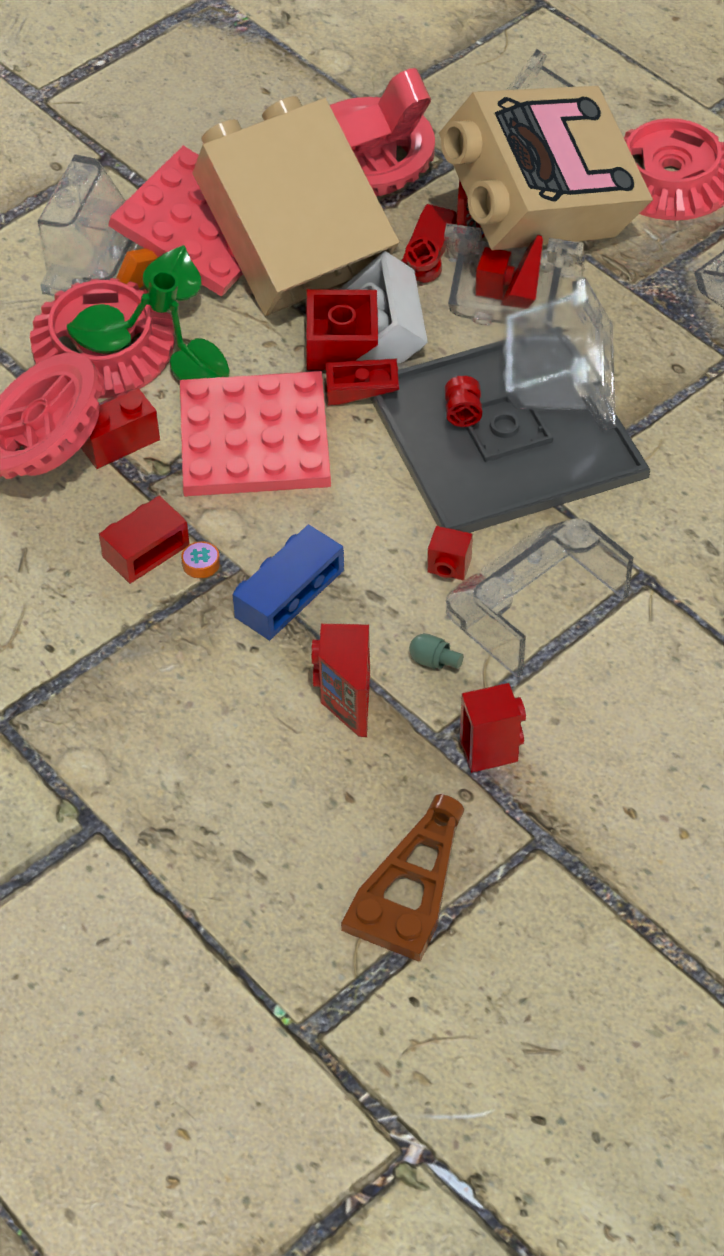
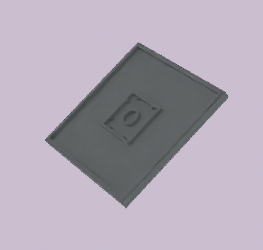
[370,324,650,533]

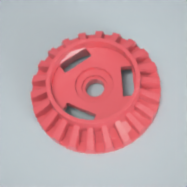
[330,97,435,197]
[623,118,724,221]
[30,278,175,399]
[0,352,103,479]

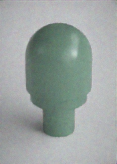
[409,633,464,669]

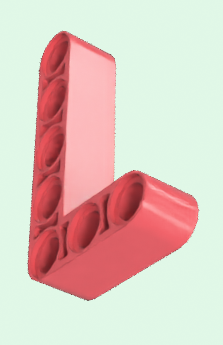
[336,68,431,155]

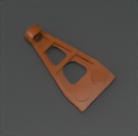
[341,794,464,962]

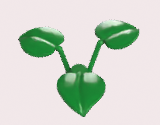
[66,245,229,381]

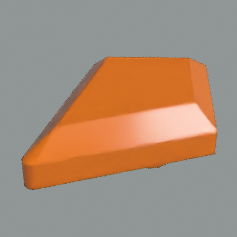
[116,248,158,289]

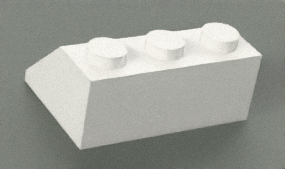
[339,251,428,363]

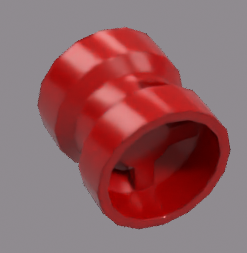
[405,236,442,283]
[445,376,483,427]

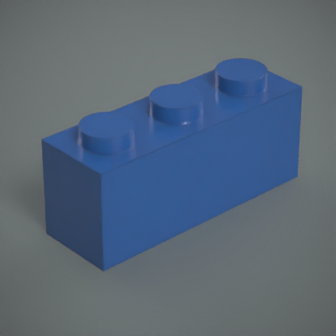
[232,524,344,641]

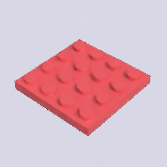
[108,145,243,297]
[180,371,331,497]

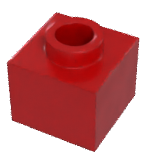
[476,247,516,300]
[427,526,473,580]

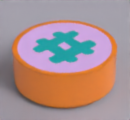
[181,541,220,578]

